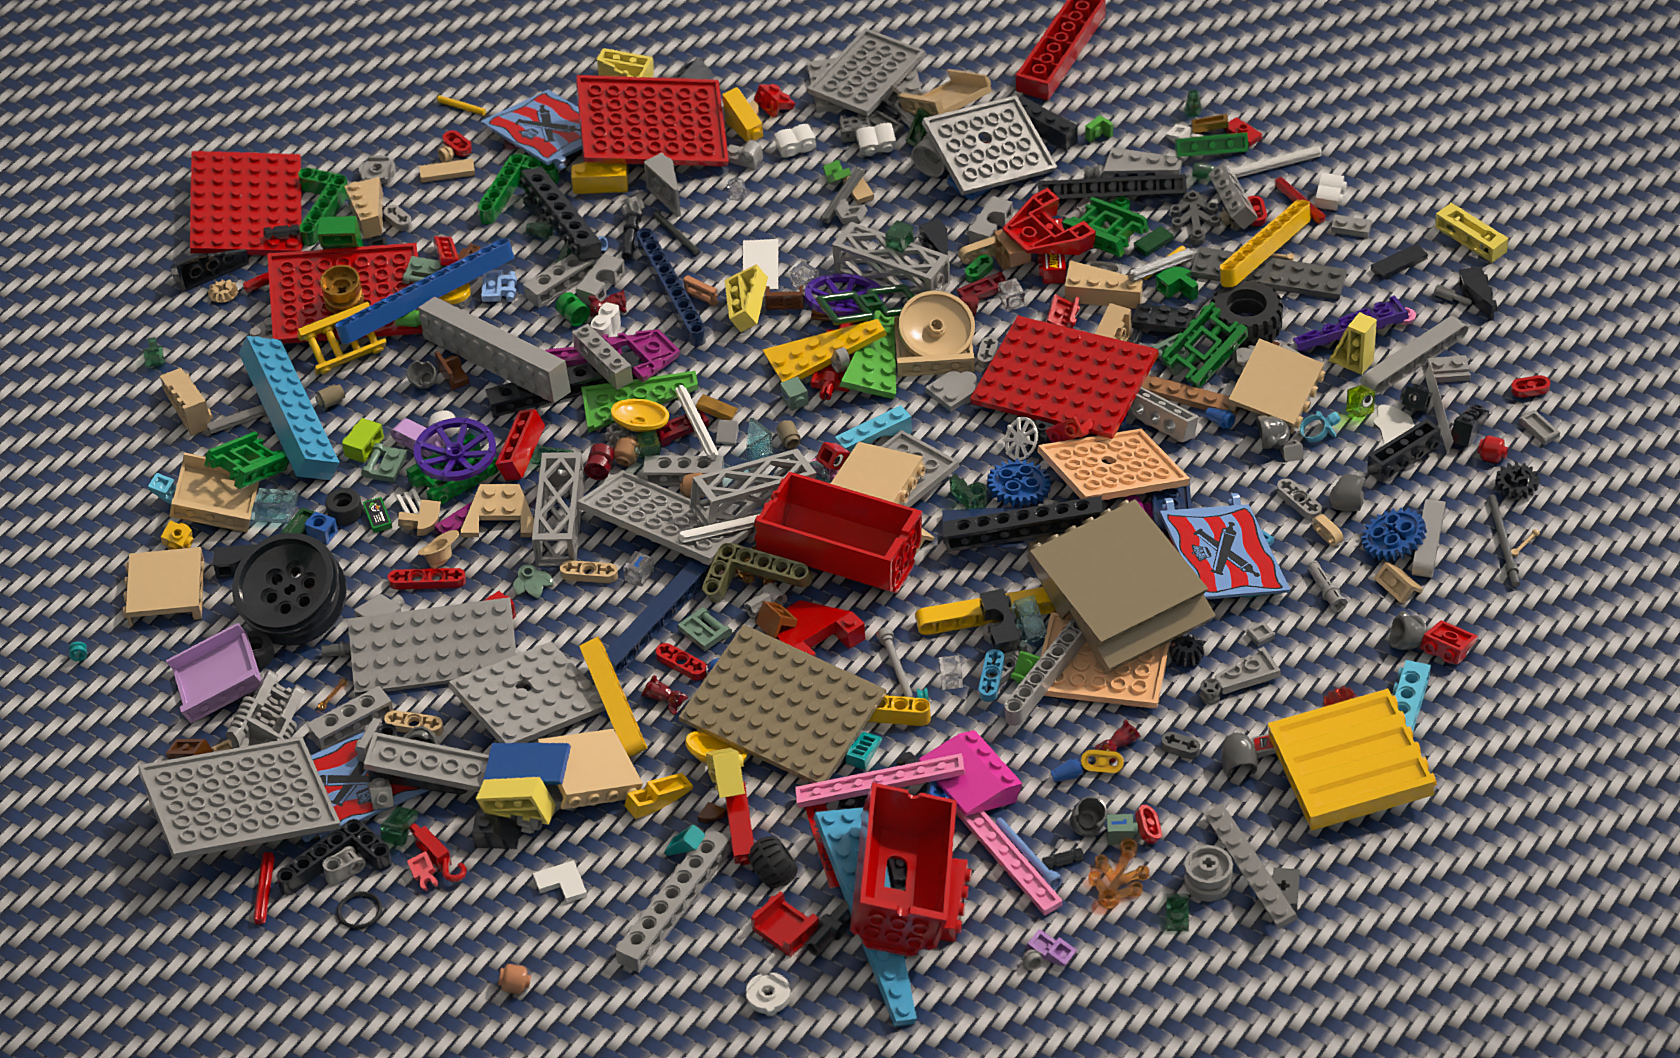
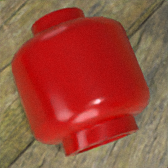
[1477,435,1508,464]

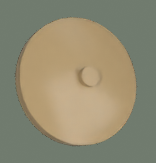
[898,291,975,357]

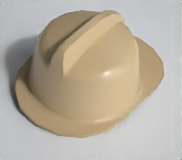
[418,530,459,569]

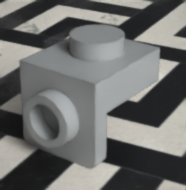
[835,199,868,224]
[367,778,394,810]

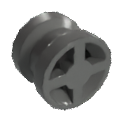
[1084,165,1100,179]
[1200,678,1221,705]

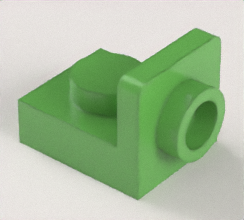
[1085,115,1113,142]
[822,160,851,183]
[1010,651,1041,684]

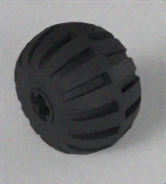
[748,836,798,888]

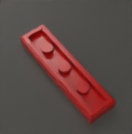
[433,236,459,265]

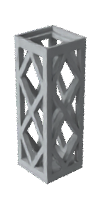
[832,222,950,297]
[689,449,816,526]
[532,452,585,567]

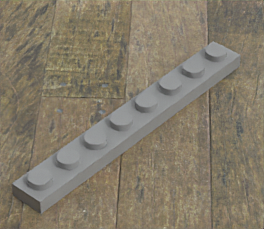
[1204,803,1298,929]

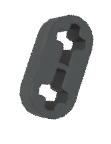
[1161,732,1200,759]

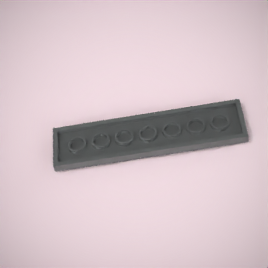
[1191,247,1347,300]

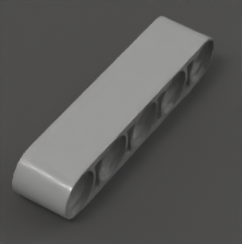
[1412,499,1446,578]

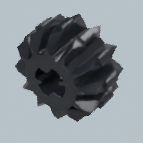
[1169,633,1205,668]

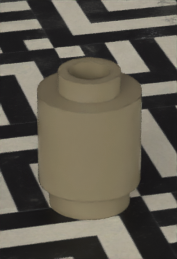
[315,384,345,409]
[776,420,800,449]

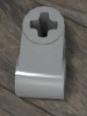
[323,846,366,885]

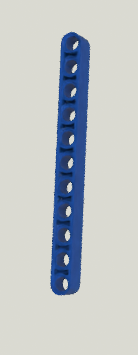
[335,239,515,344]

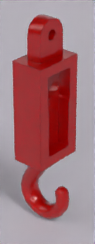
[409,823,467,882]

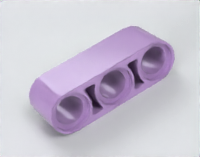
[390,418,445,457]

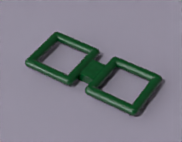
[816,284,915,325]

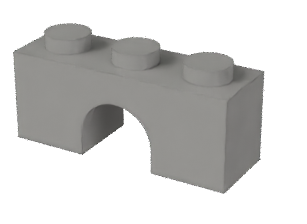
[967,196,1013,249]
[576,254,625,306]

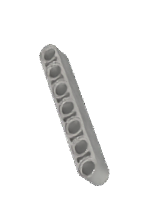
[1360,316,1469,395]
[1004,618,1086,726]

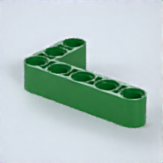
[478,154,559,225]
[298,168,348,246]

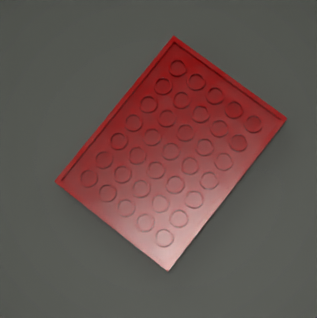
[576,75,729,166]
[190,151,302,255]
[267,243,423,344]
[970,316,1159,439]

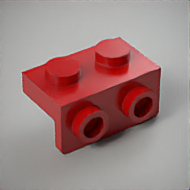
[753,84,796,118]
[1045,294,1080,328]
[1045,416,1094,443]

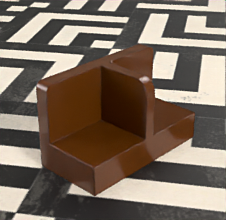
[435,351,470,390]

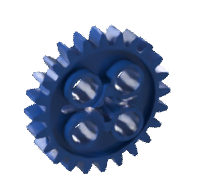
[987,459,1051,508]
[1361,507,1427,562]

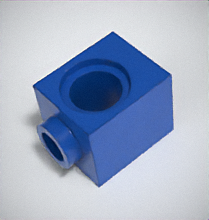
[305,511,338,545]

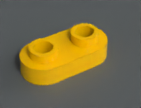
[1081,750,1124,773]

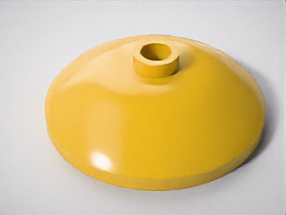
[611,399,669,432]
[685,731,747,764]

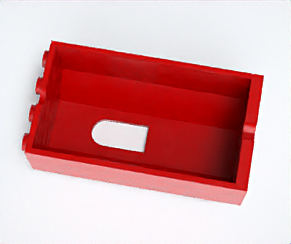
[754,471,922,593]
[850,782,957,957]

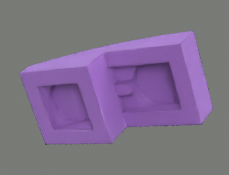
[1025,929,1077,967]

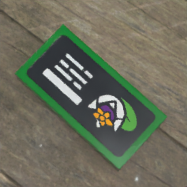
[362,497,392,533]

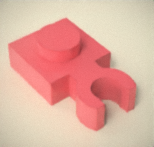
[407,851,438,892]

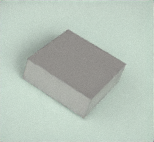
[1246,621,1275,647]

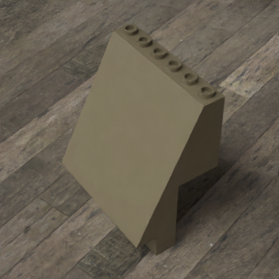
[1026,500,1216,674]

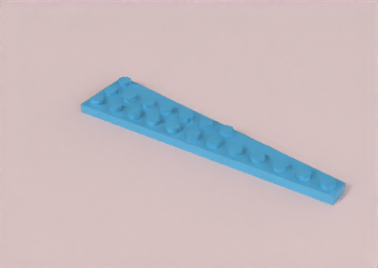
[813,808,917,1026]

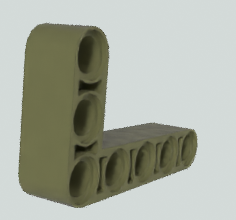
[703,543,813,603]

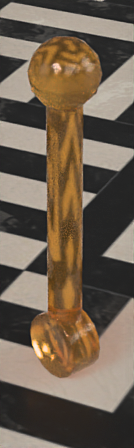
[318,679,347,710]

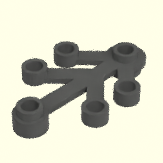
[1170,191,1220,246]

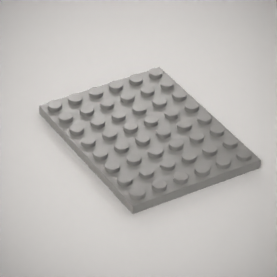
[138,737,340,860]

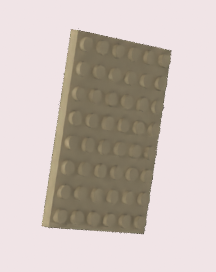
[679,624,886,784]

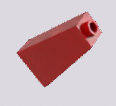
[725,782,754,865]

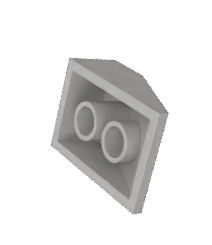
[644,153,681,217]

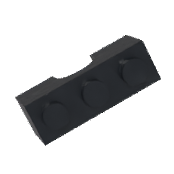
[979,588,1023,653]

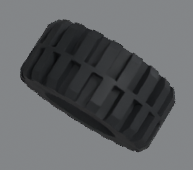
[1209,279,1283,348]

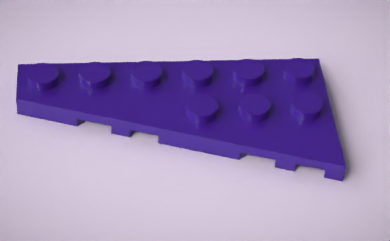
[1293,295,1409,351]

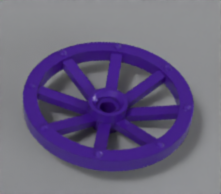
[805,274,884,317]
[414,418,496,481]

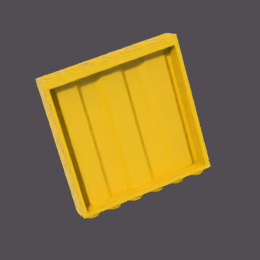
[1268,689,1437,831]

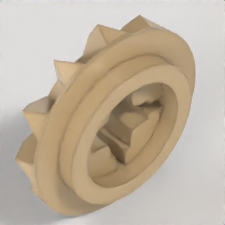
[208,279,238,303]

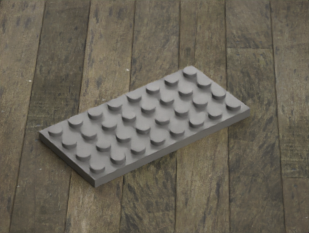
[577,470,753,565]
[348,597,517,696]

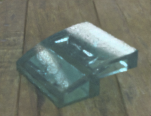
[250,488,299,524]

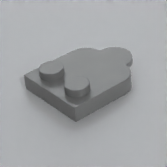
[925,371,977,412]

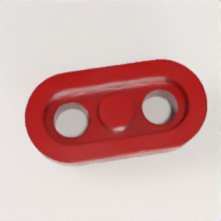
[442,130,472,156]
[1248,196,1267,226]
[1511,375,1550,397]
[1135,805,1162,844]

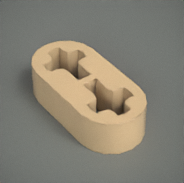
[1312,514,1344,546]

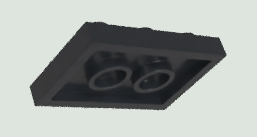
[1132,303,1194,334]

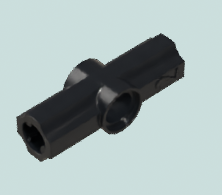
[805,900,851,956]

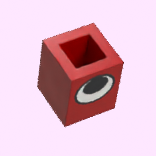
[815,442,851,470]

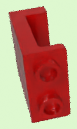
[751,891,819,958]

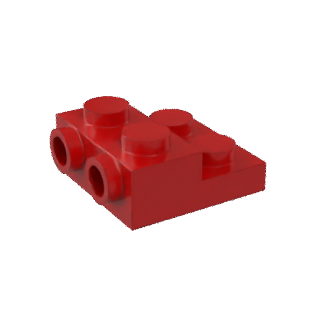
[1420,620,1478,665]

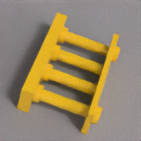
[297,302,387,375]

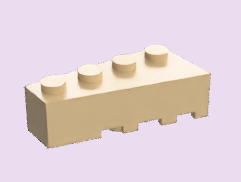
[344,177,383,239]
[1065,260,1143,308]
[1095,303,1131,341]
[160,368,213,436]

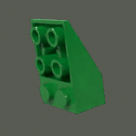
[318,216,363,249]

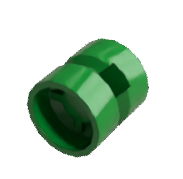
[555,292,590,326]

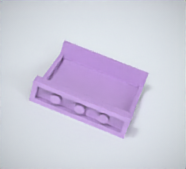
[166,623,262,723]

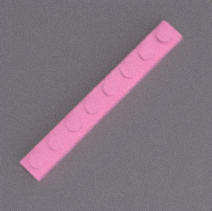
[796,753,965,808]
[949,798,1063,916]

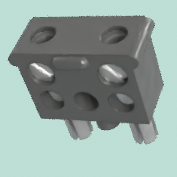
[839,114,873,143]

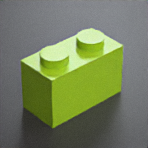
[342,418,384,463]

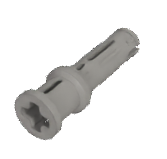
[1307,561,1348,612]

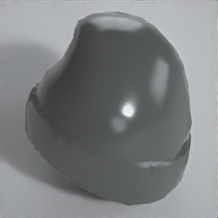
[1256,415,1290,449]
[1389,611,1427,650]

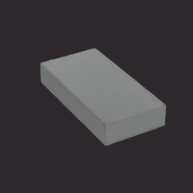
[1519,410,1560,445]

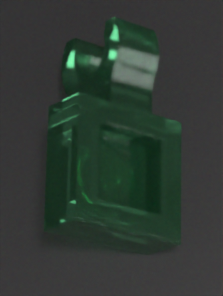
[143,337,165,368]

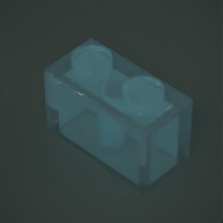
[1011,595,1047,643]

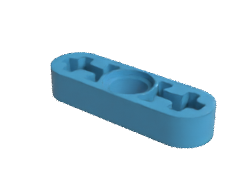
[979,649,1004,702]

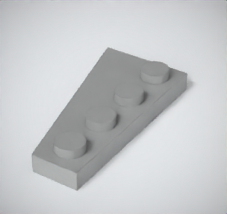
[1103,147,1183,177]

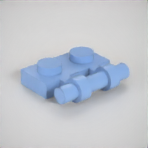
[481,270,517,302]

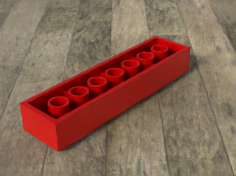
[1016,0,1106,100]

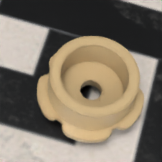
[438,146,454,163]

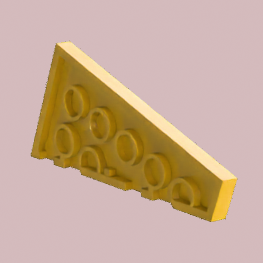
[763,319,887,382]

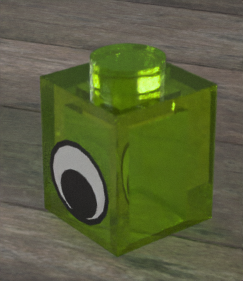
[1346,385,1375,418]

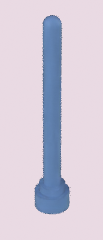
[995,818,1063,890]

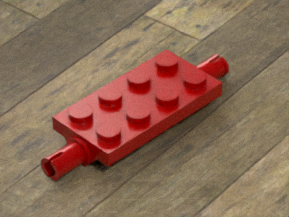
[811,322,856,400]

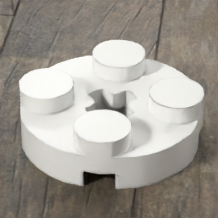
[746,973,791,1016]

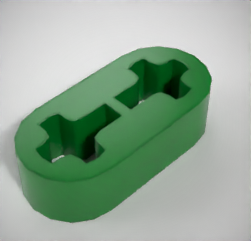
[965,255,993,283]

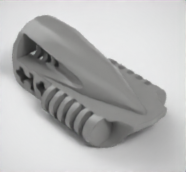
[226,670,305,749]

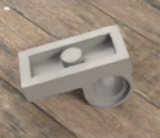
[727,140,763,170]

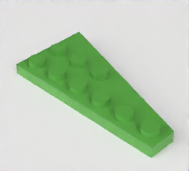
[839,310,896,399]
[581,371,698,433]

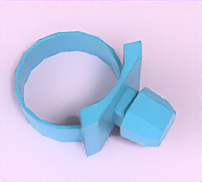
[1300,411,1341,443]

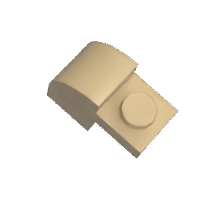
[398,499,441,536]

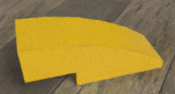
[624,773,693,819]

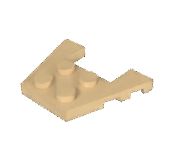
[461,484,534,537]

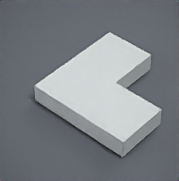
[533,860,587,903]

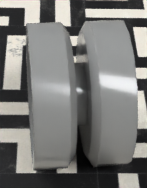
[1184,845,1233,902]

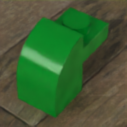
[1156,267,1198,301]

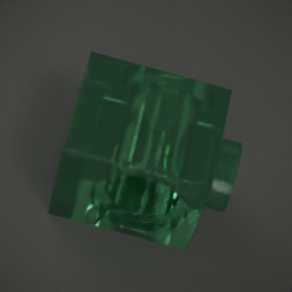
[885,220,914,253]

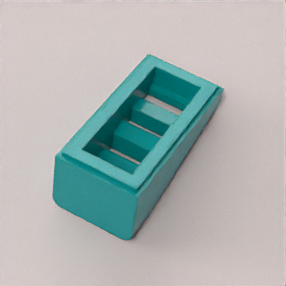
[846,732,882,770]
[664,825,705,856]

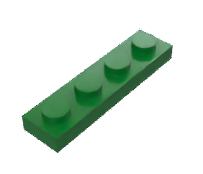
[1175,132,1248,157]

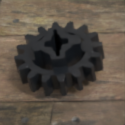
[1495,462,1540,500]

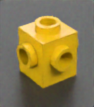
[161,520,194,550]

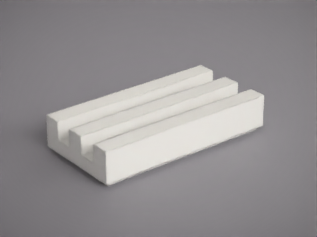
[396,489,421,514]

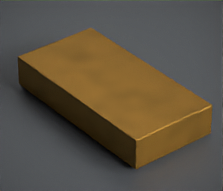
[1191,114,1229,133]
[695,394,738,421]

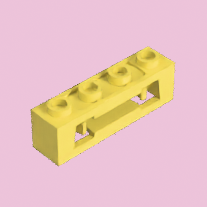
[1435,203,1508,263]

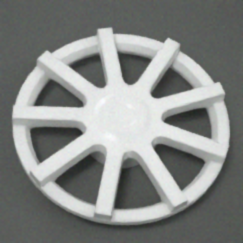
[1003,417,1038,461]

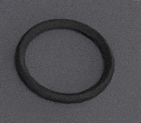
[337,891,382,929]

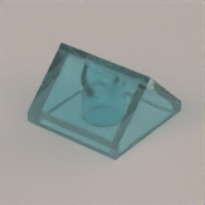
[746,418,774,472]

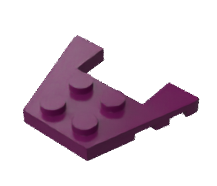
[601,329,680,383]

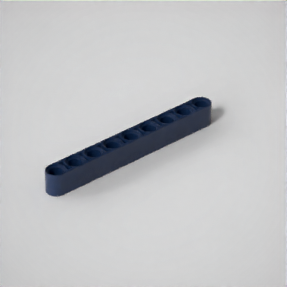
[637,228,706,347]
[606,558,712,677]

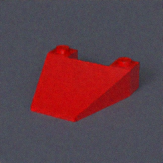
[1002,188,1096,255]
[776,600,866,657]

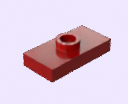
[1223,117,1262,147]

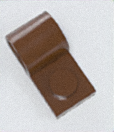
[165,739,213,760]

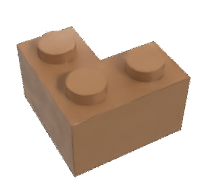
[994,229,1031,270]

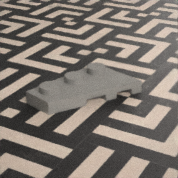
[1215,646,1281,694]

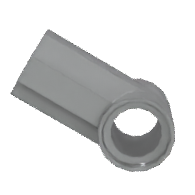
[744,583,787,618]

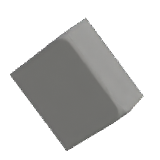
[716,420,739,445]
[1278,439,1304,461]

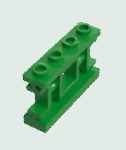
[1062,197,1149,257]
[1161,302,1248,388]
[204,432,289,489]
[406,433,499,505]

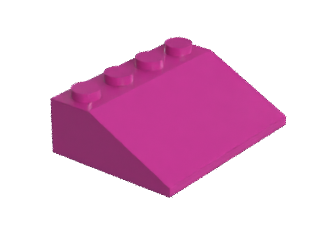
[918,730,1023,816]

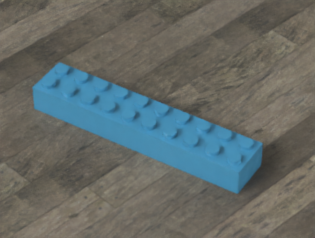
[239,336,340,480]

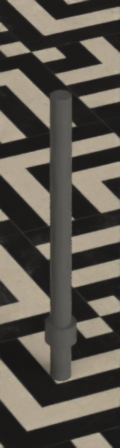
[1488,495,1520,587]

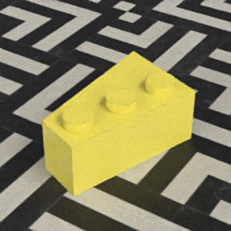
[597,48,654,77]
[724,264,768,332]
[1328,313,1377,375]
[705,748,745,798]
[476,777,556,825]

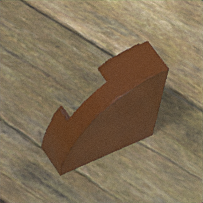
[698,802,727,823]

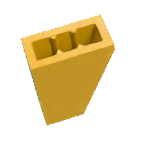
[722,87,763,142]

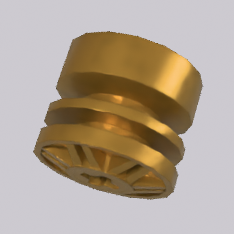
[320,265,364,314]

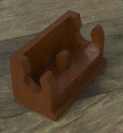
[765,285,804,310]

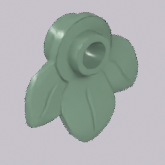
[513,564,553,599]

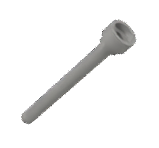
[876,627,914,698]

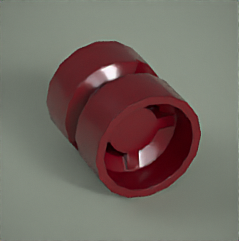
[584,443,615,481]

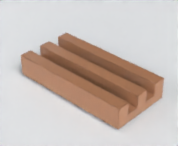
[683,275,719,306]

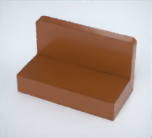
[755,601,798,639]

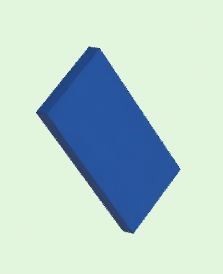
[483,743,571,784]

